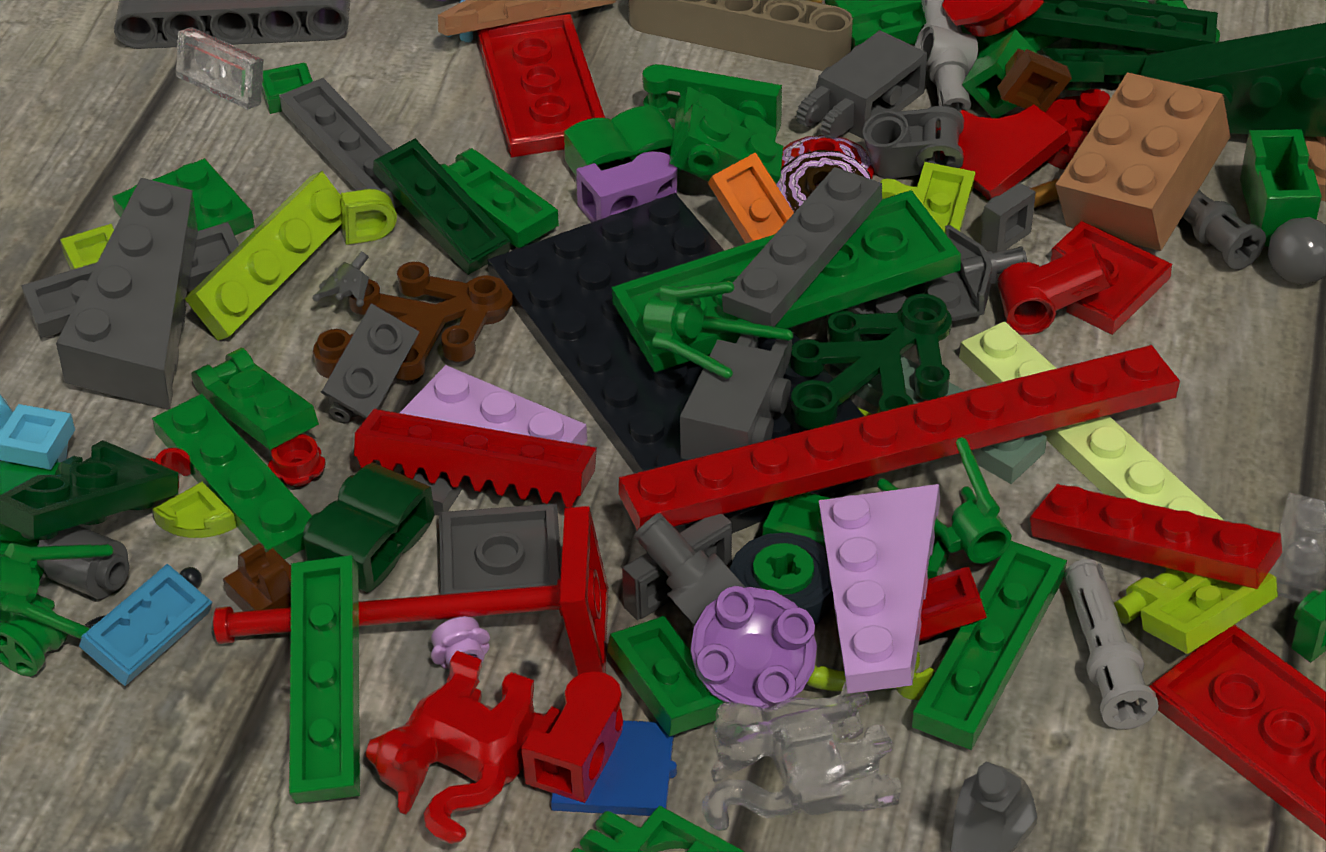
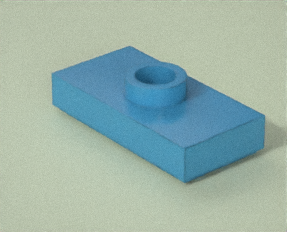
[79,564,213,686]

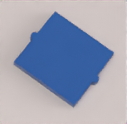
[551,720,677,816]

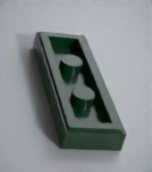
[373,138,511,275]

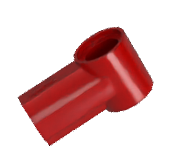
[997,243,1113,335]

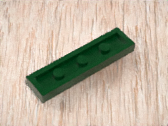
[1015,0,1218,52]

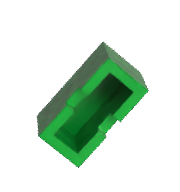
[1240,129,1322,247]

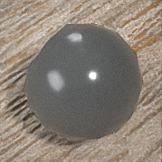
[1267,217,1326,285]

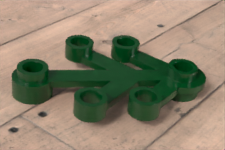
[791,294,952,431]

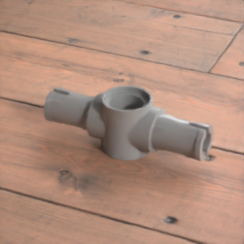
[914,0,978,112]

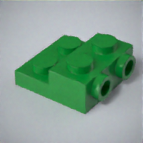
[669,86,783,184]

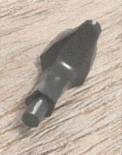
[951,762,1038,852]

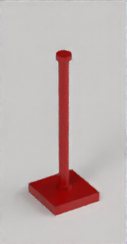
[213,506,609,675]

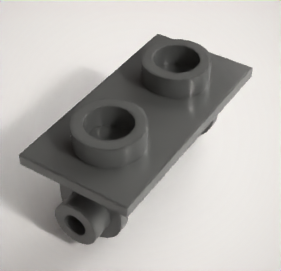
[321,303,419,422]

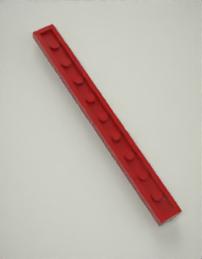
[618,345,1180,531]

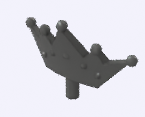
[312,251,369,307]

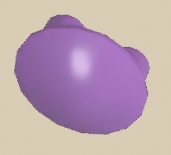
[690,586,817,711]

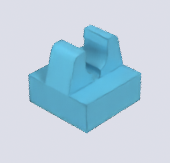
[0,404,75,470]

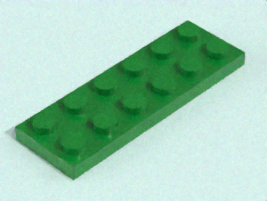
[611,190,961,372]

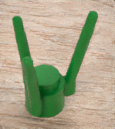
[643,281,793,379]
[877,437,1012,564]
[0,543,114,639]

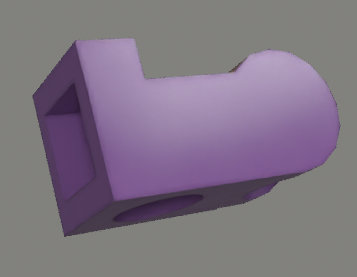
[576,151,677,222]

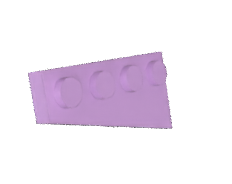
[819,484,940,694]

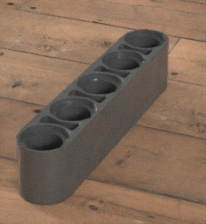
[114,0,350,49]

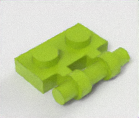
[1114,568,1278,654]

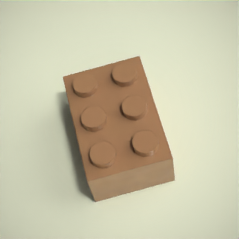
[1055,72,1230,251]

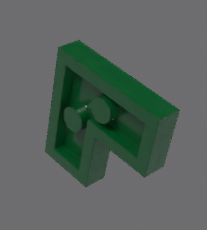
[1043,48,1148,90]

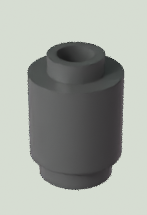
[37,525,129,599]

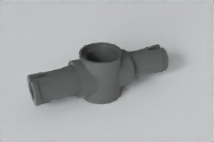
[634,513,746,625]

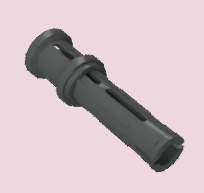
[1182,190,1266,270]

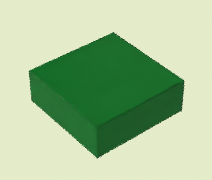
[258,63,313,114]

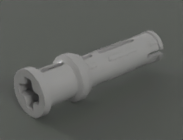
[1064,559,1159,729]

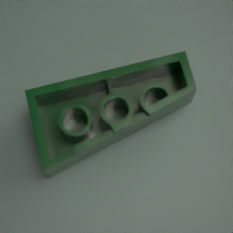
[1141,22,1326,137]

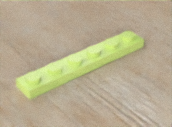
[959,321,1224,521]

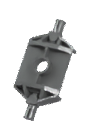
[828,225,1027,338]

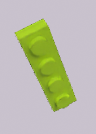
[184,171,342,341]

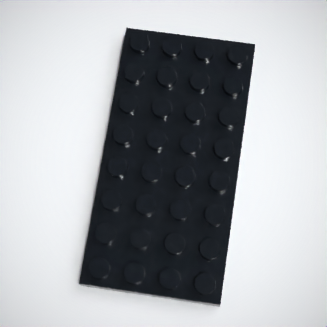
[487,193,874,534]

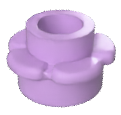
[431,616,490,669]

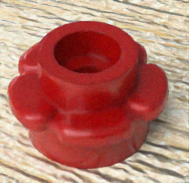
[268,434,326,487]

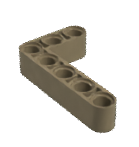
[628,0,853,71]

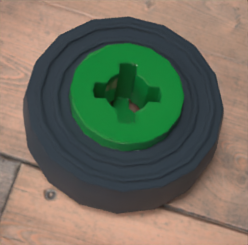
[730,532,834,625]

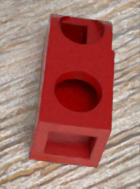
[521,671,624,803]

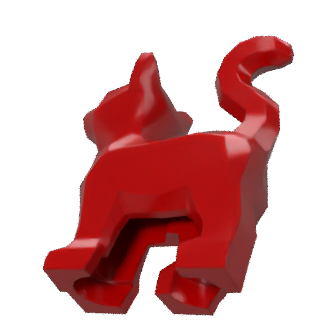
[366,651,561,844]

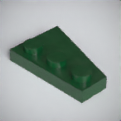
[0,440,178,540]

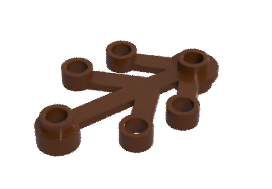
[313,262,513,380]

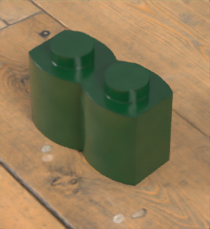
[303,463,435,593]

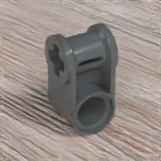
[862,106,964,179]

